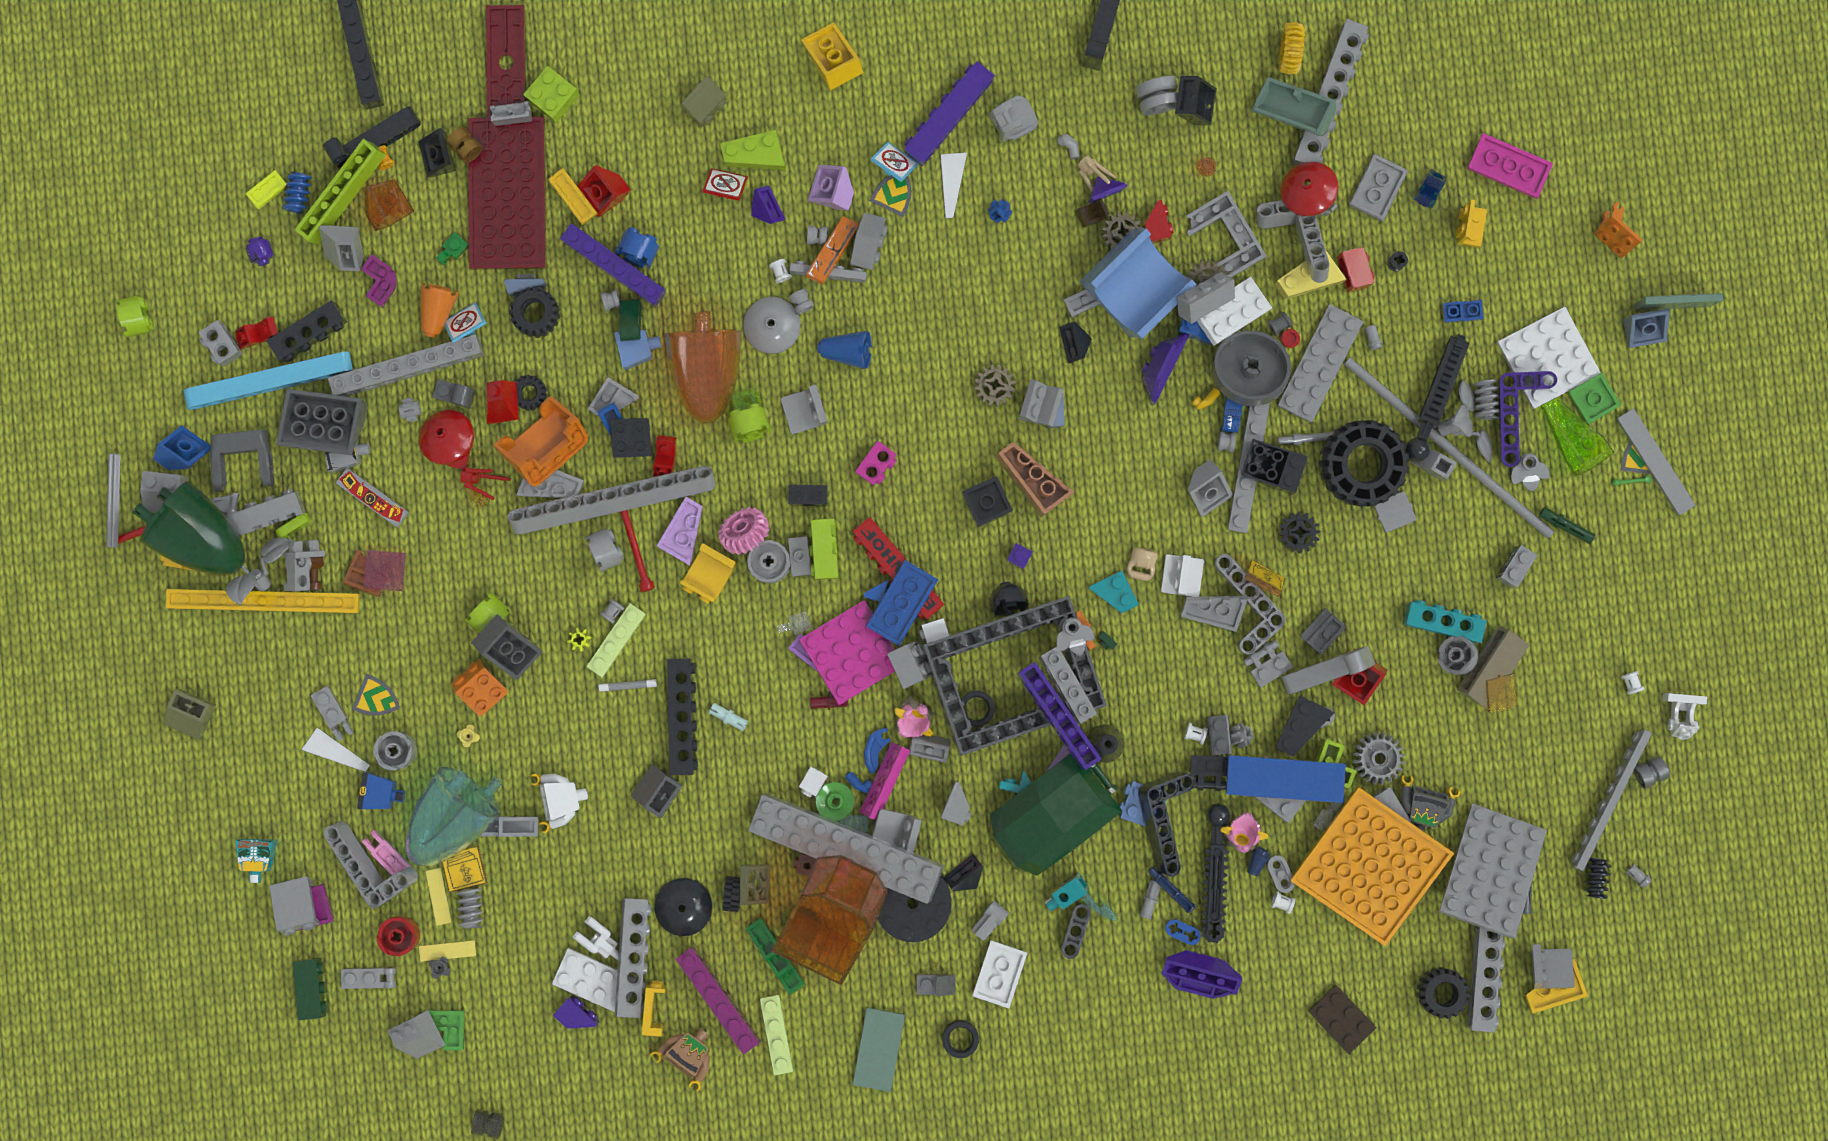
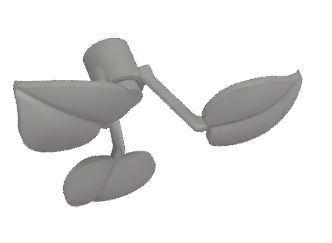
[1438,379,1492,463]
[226,538,293,605]

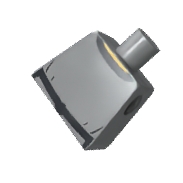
[325,440,371,473]

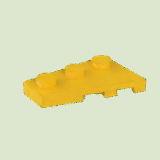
[1525,959,1588,1014]

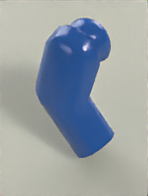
[845,772,872,793]

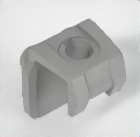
[988,96,1038,142]

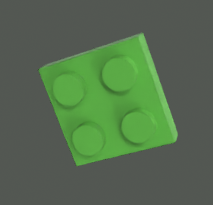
[1567,373,1621,425]

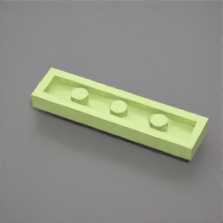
[587,603,646,678]
[760,994,793,1075]

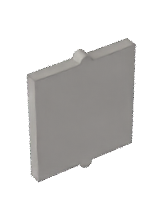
[1374,491,1417,533]

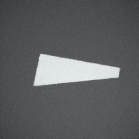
[302,728,370,772]

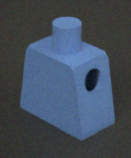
[614,330,662,370]

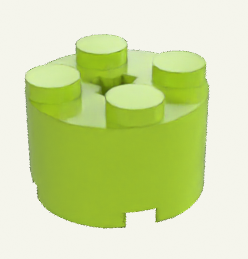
[116,295,154,337]
[728,404,771,443]
[465,593,509,633]

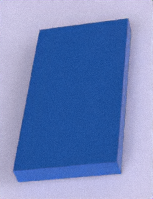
[866,560,938,646]

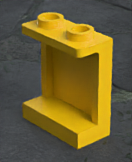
[642,981,667,1037]

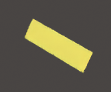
[425,868,452,926]
[419,941,476,962]

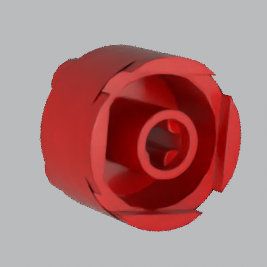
[377,916,420,956]

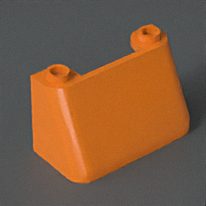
[493,396,588,487]

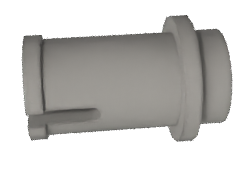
[1364,325,1383,351]
[1625,864,1651,888]

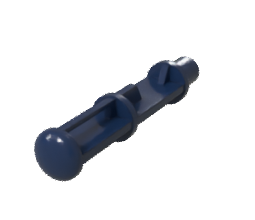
[1148,866,1195,913]

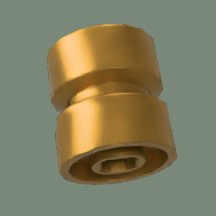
[446,126,483,163]

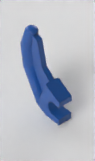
[864,728,890,773]

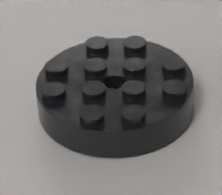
[874,876,952,942]

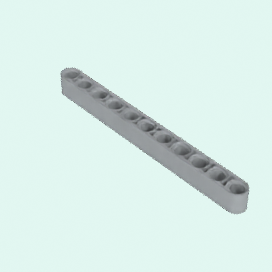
[508,466,716,534]

